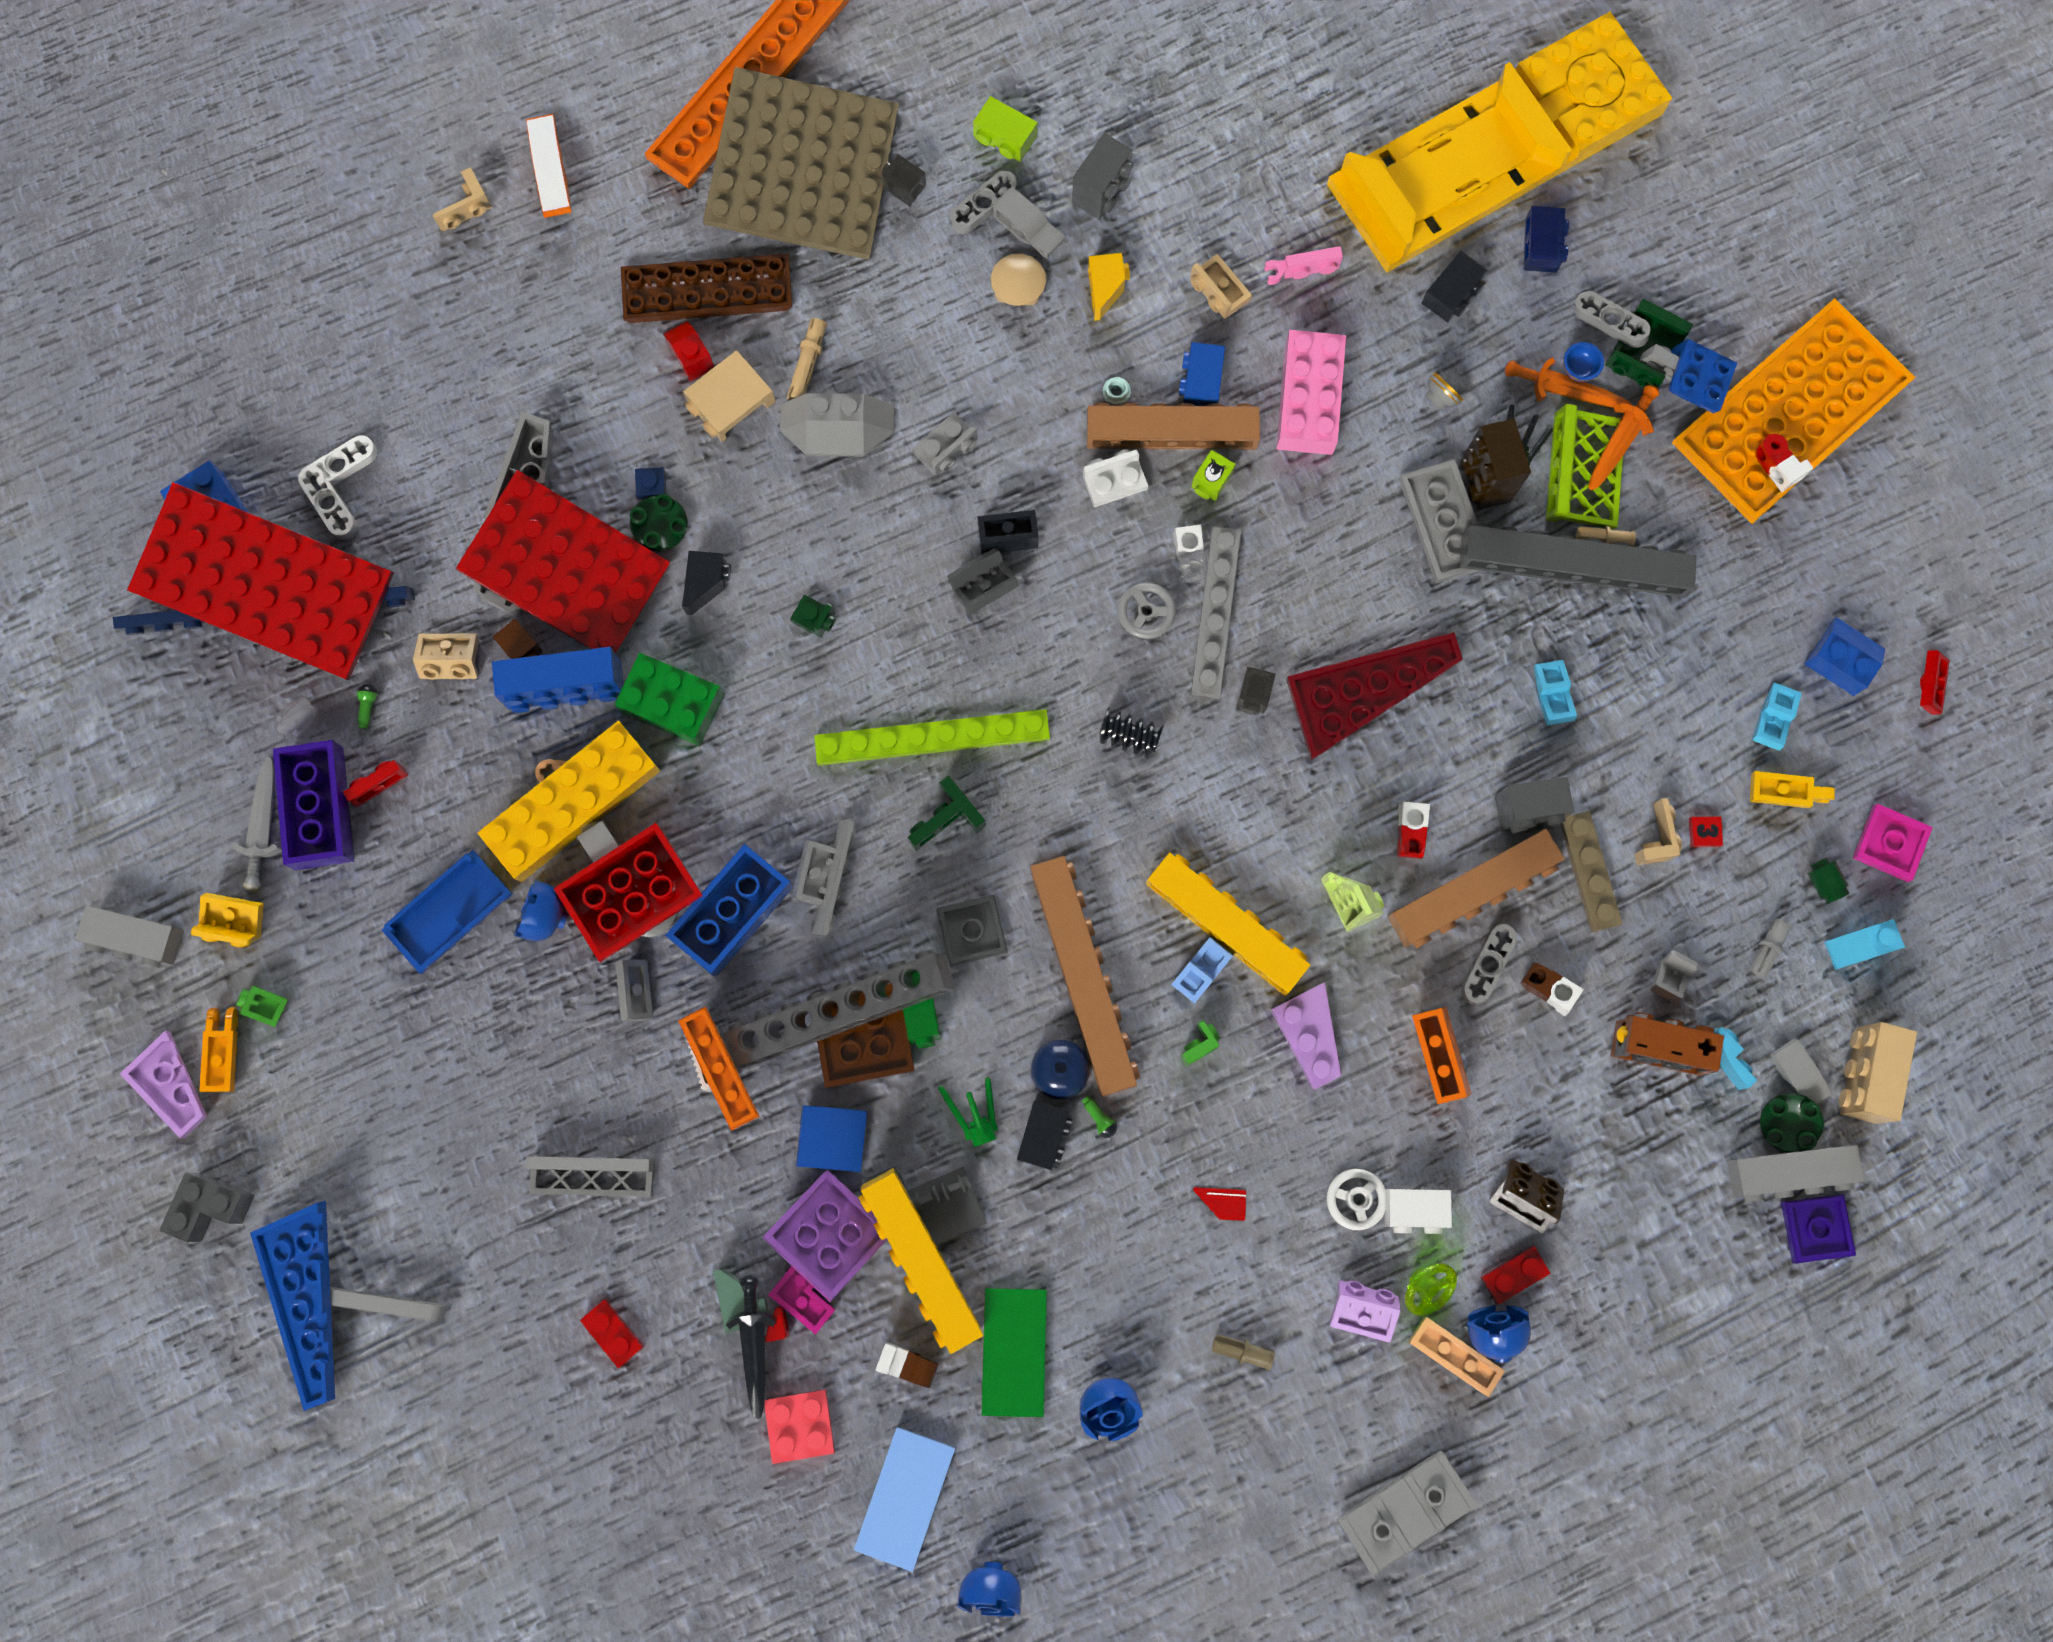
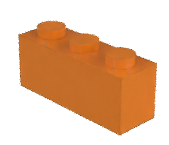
[1412,1007,1472,1104]

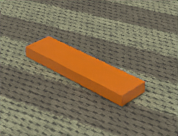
[678,1007,760,1131]

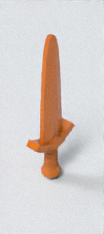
[1505,357,1631,408]
[1588,384,1660,490]

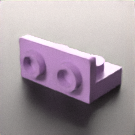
[1330,1280,1401,1343]

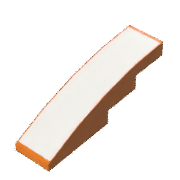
[526,114,572,218]

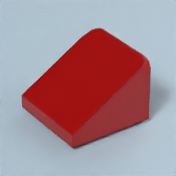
[765,1306,790,1343]

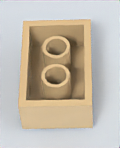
[1839,1022,1917,1124]

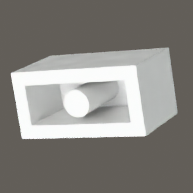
[1385,1189,1452,1234]

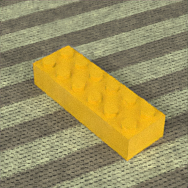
[477,720,661,882]

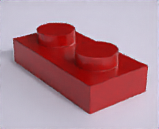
[343,760,408,807]
[1480,1246,1551,1305]
[580,1299,644,1369]

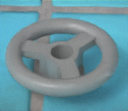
[1118,583,1176,639]

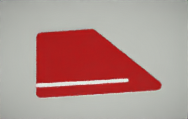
[1193,1187,1246,1221]

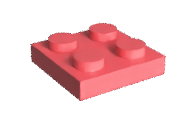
[764,1389,835,1464]

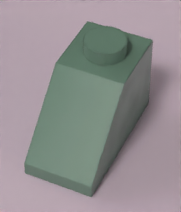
[713,1269,769,1333]

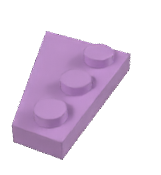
[120,1030,207,1139]

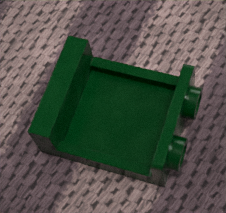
[1605,299,1694,388]

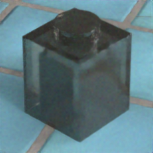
[881,154,926,206]
[1236,666,1276,715]

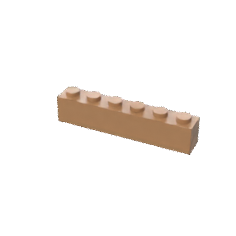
[1087,403,1260,450]
[1388,829,1565,949]

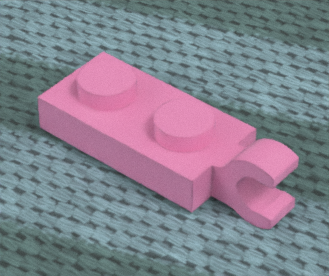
[1264,246,1343,285]

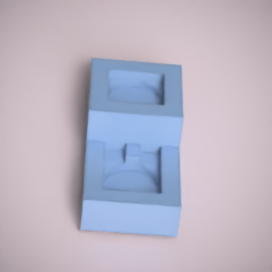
[1171,936,1234,1003]

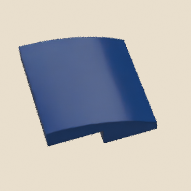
[796,1105,867,1172]

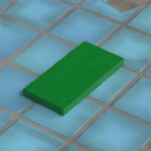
[981,1288,1047,1417]

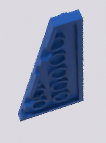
[250,1201,335,1411]

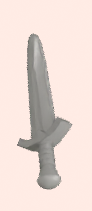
[231,758,282,892]

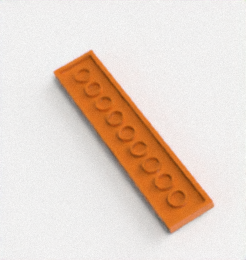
[644,0,850,190]

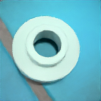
[1103,377,1131,406]

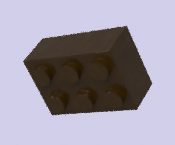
[1460,418,1531,510]

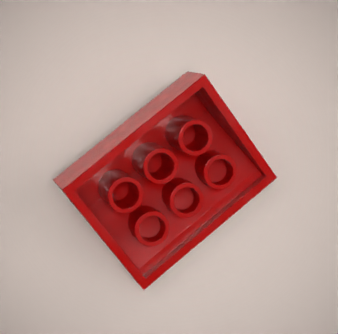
[554,823,703,963]

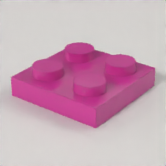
[1853,803,1933,882]

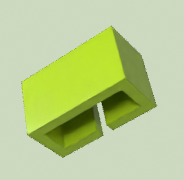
[973,96,1038,162]

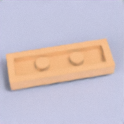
[1408,1316,1505,1397]

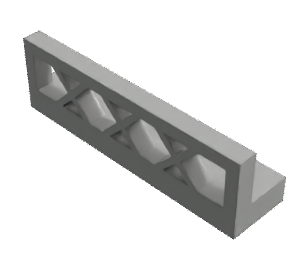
[526,1156,654,1197]

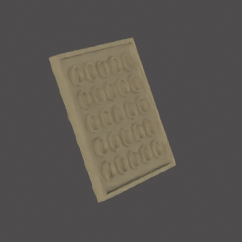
[703,67,899,260]

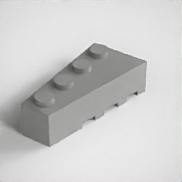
[484,412,553,520]

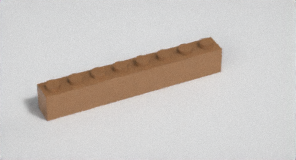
[1030,856,1141,1098]

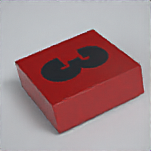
[1689,816,1723,847]

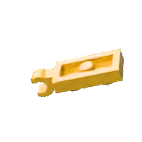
[1750,771,1835,808]

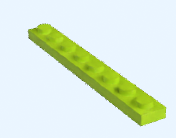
[814,709,1050,766]

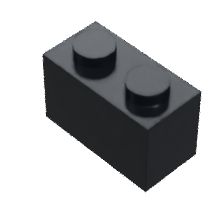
[1422,251,1488,323]
[977,510,1039,555]
[1017,1100,1073,1171]

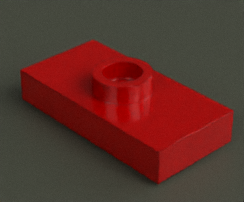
[1920,650,1950,715]

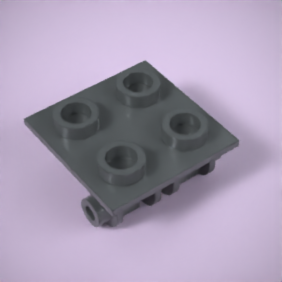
[908,1167,987,1245]

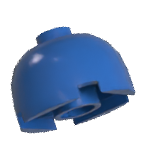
[514,879,568,941]
[1467,1305,1531,1363]
[1079,1378,1143,1441]
[957,1562,1022,1617]

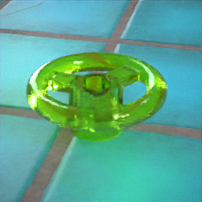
[1404,1263,1457,1316]

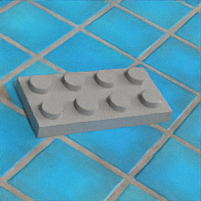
[1399,459,1480,583]

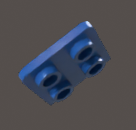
[1669,339,1737,413]

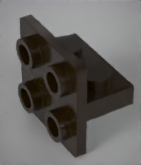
[1489,1159,1564,1234]

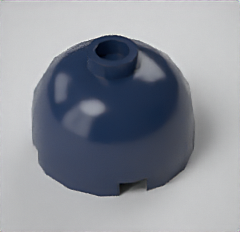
[1031,1040,1090,1100]

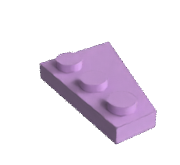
[1271,982,1341,1090]

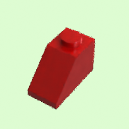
[663,321,714,382]

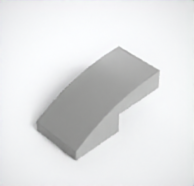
[1770,1039,1832,1104]

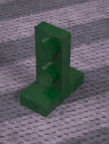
[907,775,986,851]

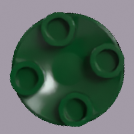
[630,494,688,551]
[1760,1093,1824,1153]

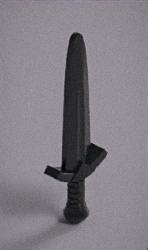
[726,1276,777,1419]

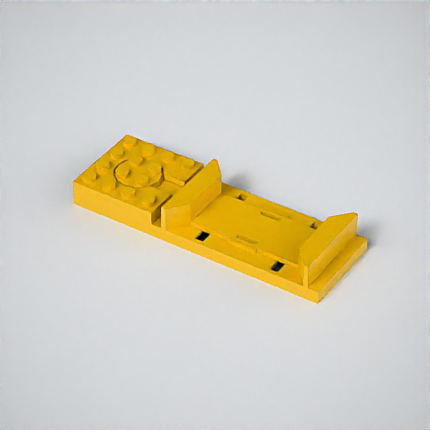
[1327,11,1672,273]

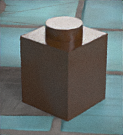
[492,619,543,659]

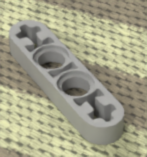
[330,1287,446,1322]

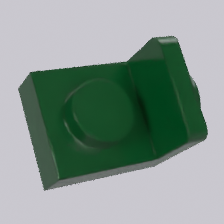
[790,595,836,638]

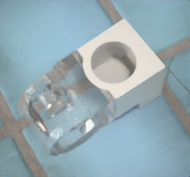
[1173,525,1206,582]

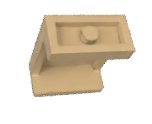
[683,350,776,442]

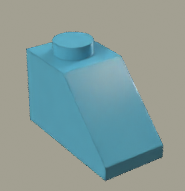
[1824,919,1905,970]

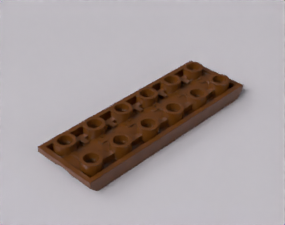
[621,253,793,323]

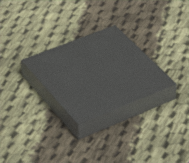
[937,895,1008,967]

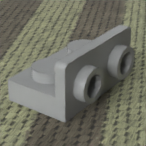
[912,412,977,476]

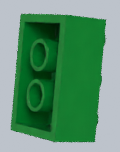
[614,652,724,746]

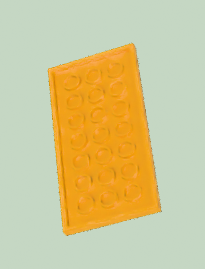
[1672,298,1916,524]

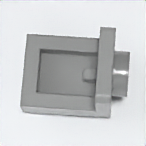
[1650,950,1699,1005]

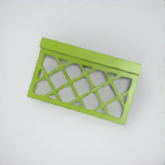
[1545,404,1623,529]

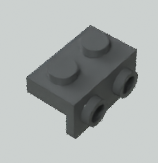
[948,548,1019,615]

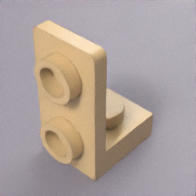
[433,167,492,231]
[1634,798,1682,865]

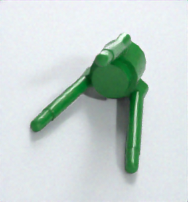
[938,1077,998,1147]

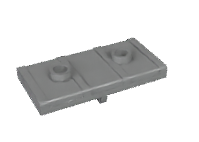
[1336,1450,1478,1577]

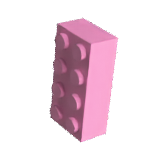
[1276,330,1346,455]

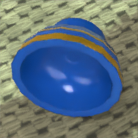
[1563,342,1604,382]

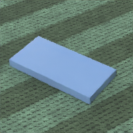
[854,1426,956,1572]

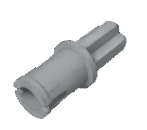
[1751,919,1792,977]

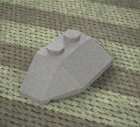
[780,393,895,457]

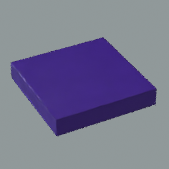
[1781,1194,1856,1264]

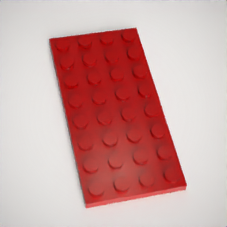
[127,482,394,680]

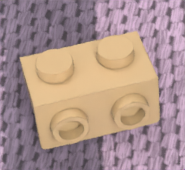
[1190,254,1252,319]

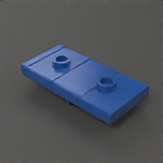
[381,850,513,974]

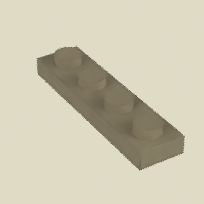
[1560,811,1623,933]

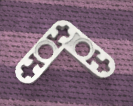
[298,436,378,540]

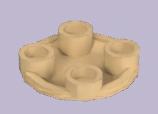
[991,253,1046,306]

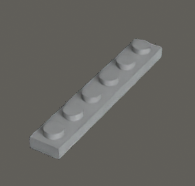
[1191,526,1241,698]

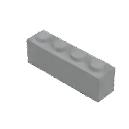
[1727,1145,1865,1202]

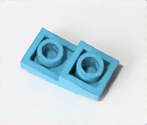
[1714,1027,1757,1090]

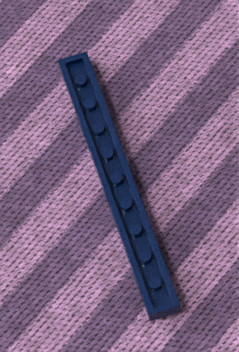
[112,586,415,635]

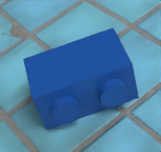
[1178,342,1225,406]

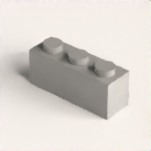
[75,905,184,968]

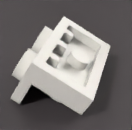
[1083,449,1148,508]

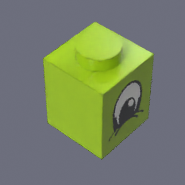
[1191,450,1236,502]

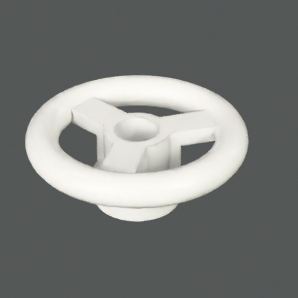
[1327,1169,1386,1230]

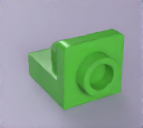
[236,985,288,1027]
[1181,1020,1220,1067]

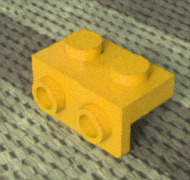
[191,893,264,947]

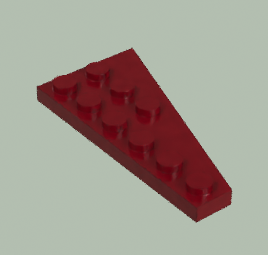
[1286,632,1463,761]

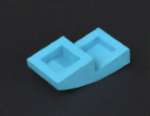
[1534,660,1577,726]
[1752,682,1802,751]

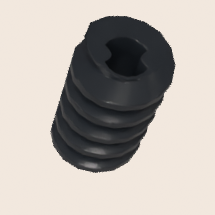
[1099,707,1164,759]

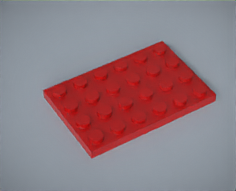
[456,470,671,654]

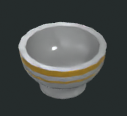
[1425,372,1464,410]

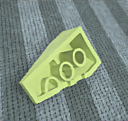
[1321,872,1384,932]

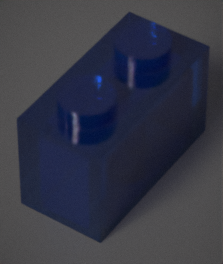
[1523,206,1569,273]

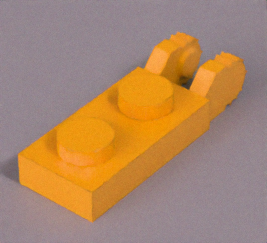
[199,1007,239,1092]

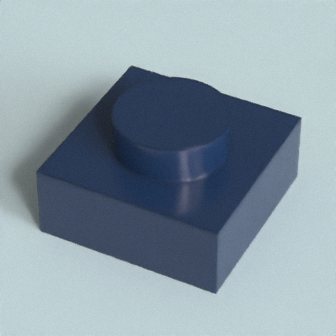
[635,467,666,500]

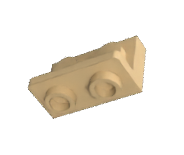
[413,633,479,680]

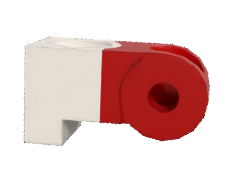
[1755,434,1813,492]
[1397,802,1430,859]

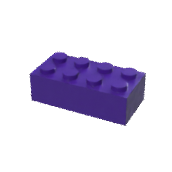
[273,740,355,871]

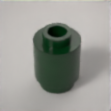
[1807,858,1850,904]

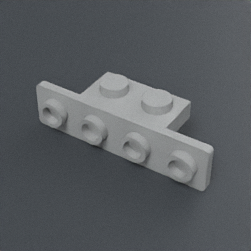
[791,819,855,936]

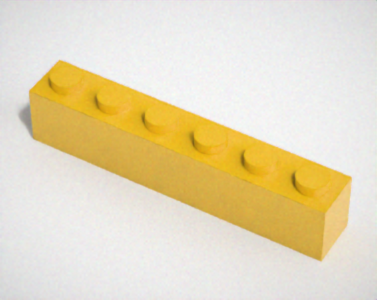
[1146,852,1311,996]
[859,1168,983,1354]

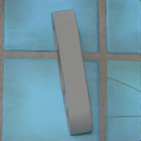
[950,171,1017,234]
[1574,291,1650,348]
[1461,924,1517,1005]

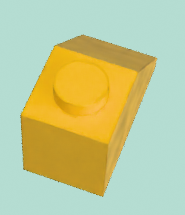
[1088,253,1130,321]

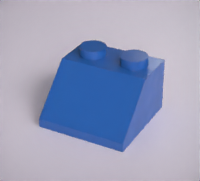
[1804,617,1885,696]

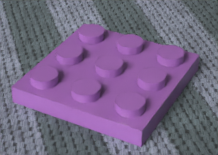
[763,1170,888,1302]

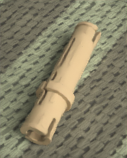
[786,318,828,400]

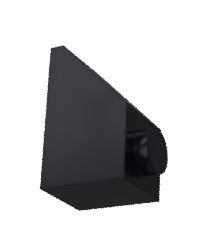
[682,551,731,615]

